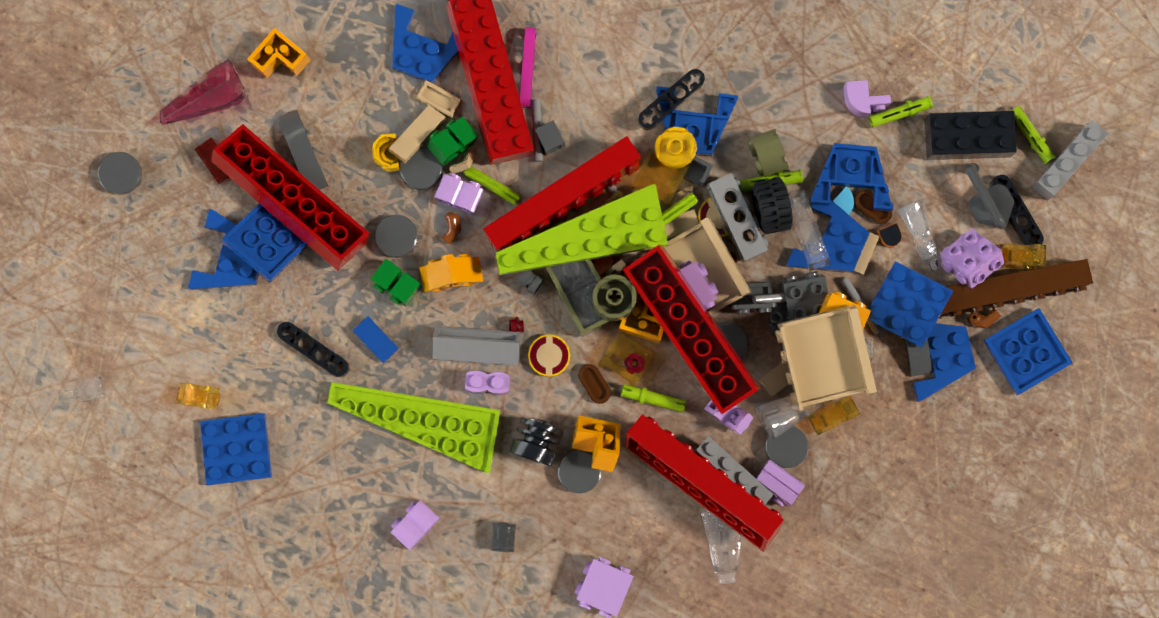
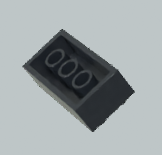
[924,111,1017,160]

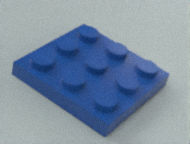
[222,203,308,283]
[868,261,953,348]
[983,308,1073,396]
[200,413,272,486]

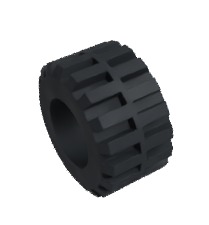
[752,177,793,235]

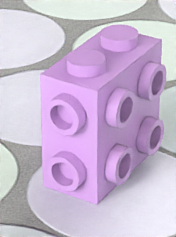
[940,229,1004,289]
[679,260,719,309]
[574,556,634,618]

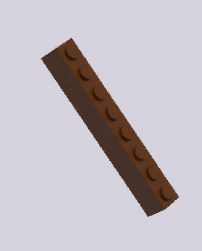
[938,259,1093,320]

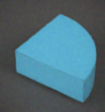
[833,186,854,215]

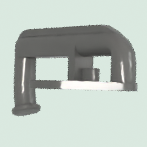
[965,163,1014,229]

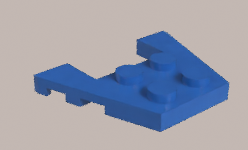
[392,4,458,83]
[656,86,738,156]
[809,143,893,212]
[786,199,870,273]
[188,209,259,290]
[902,323,976,402]

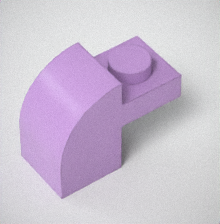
[843,80,891,118]
[705,400,754,435]

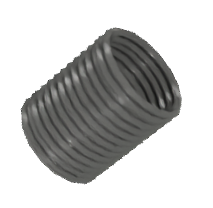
[491,522,516,552]

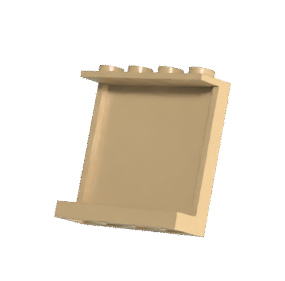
[641,217,752,315]
[775,305,877,411]

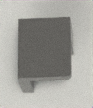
[535,120,565,156]
[683,156,713,188]

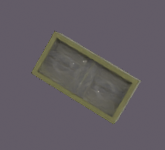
[545,260,614,337]

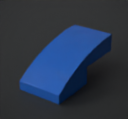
[352,316,399,363]

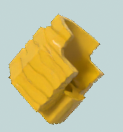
[372,134,401,172]

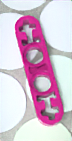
[520,27,536,107]

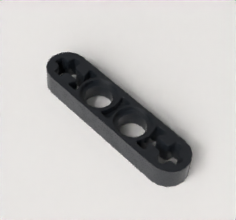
[638,69,705,130]
[990,175,1044,249]
[277,322,350,377]

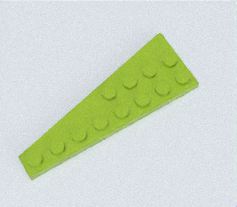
[495,184,668,275]
[327,382,501,473]

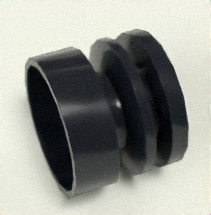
[510,417,564,467]

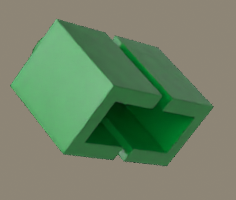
[427,117,479,166]
[371,259,422,306]

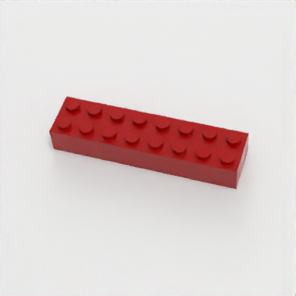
[446,0,534,166]
[211,124,370,271]
[483,136,641,252]
[623,245,760,414]
[625,414,784,552]

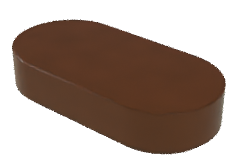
[854,190,892,225]
[578,364,611,404]

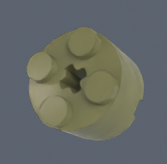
[748,129,789,177]
[592,275,637,321]

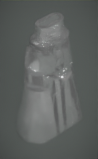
[897,198,941,272]
[754,396,832,439]
[700,511,741,584]

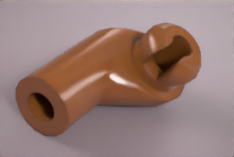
[441,212,461,244]
[969,309,1001,329]

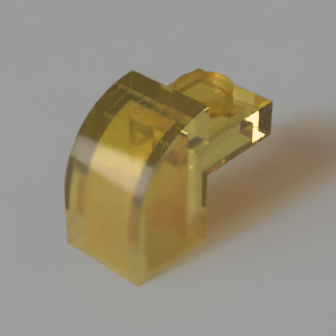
[996,243,1047,270]
[175,382,220,410]
[807,395,860,435]

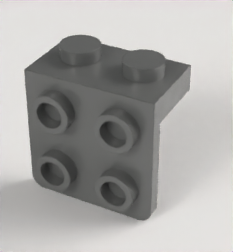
[779,271,828,321]
[730,282,776,314]

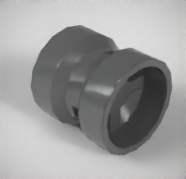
[516,270,545,295]

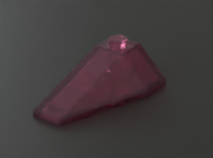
[160,59,245,125]

